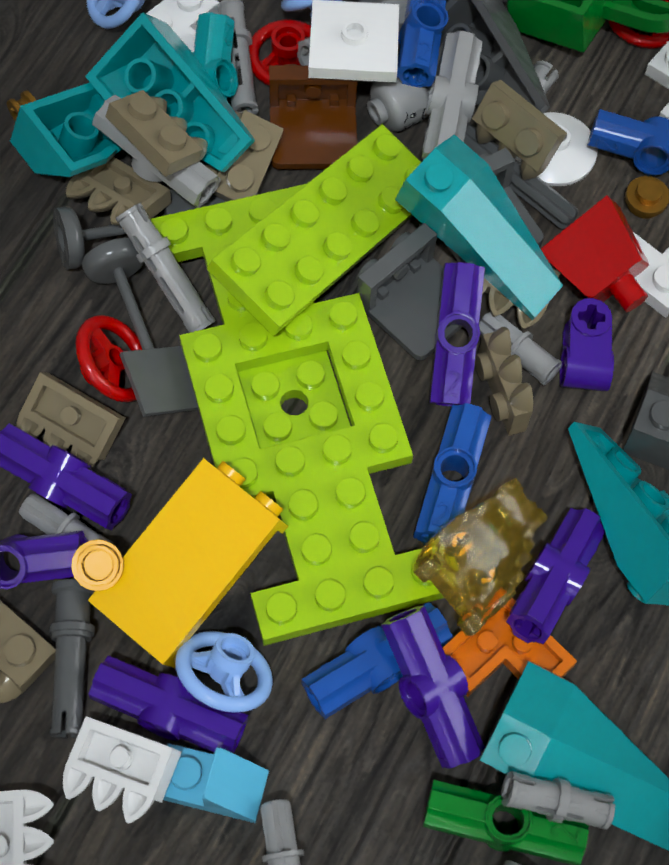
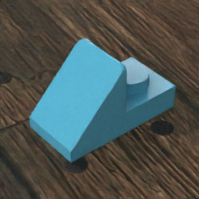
[163,743,269,823]

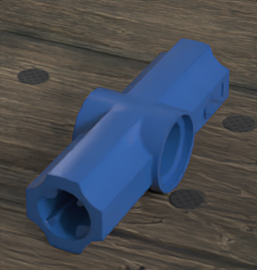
[397,0,449,88]
[587,109,669,175]
[413,403,492,549]
[301,602,453,720]

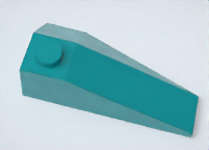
[85,12,255,172]
[10,83,122,177]
[395,134,563,320]
[568,422,669,606]
[480,661,669,851]

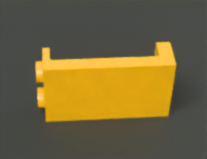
[88,458,288,668]

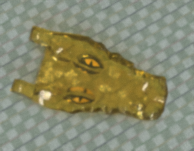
[413,478,548,636]

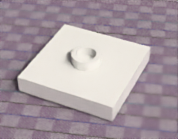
[308,0,399,82]

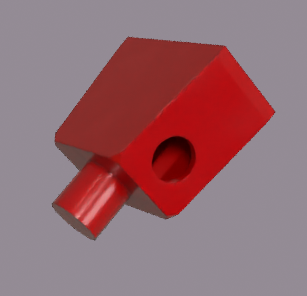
[541,195,649,312]

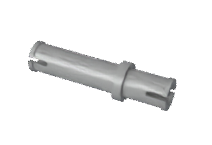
[218,0,258,115]
[115,202,216,333]

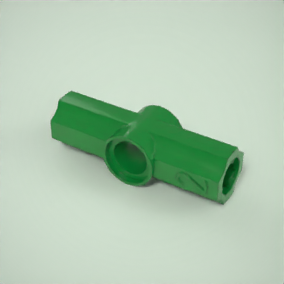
[423,780,589,865]

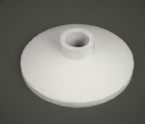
[515,112,598,186]

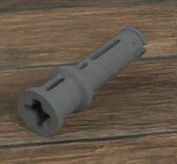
[49,579,95,739]

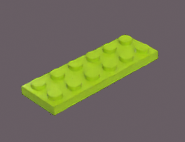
[207,124,421,336]

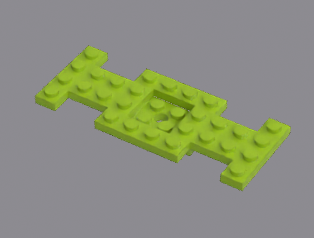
[150,183,458,646]

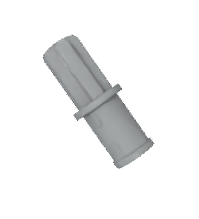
[479,311,562,386]
[19,493,113,544]
[260,799,304,865]

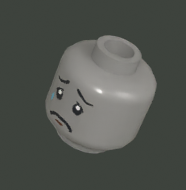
[367,76,431,132]

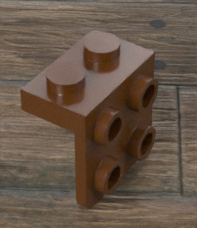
[269,64,357,169]

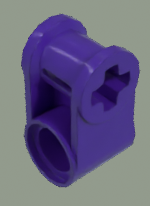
[559,298,614,391]

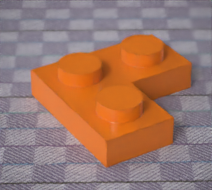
[443,590,577,697]

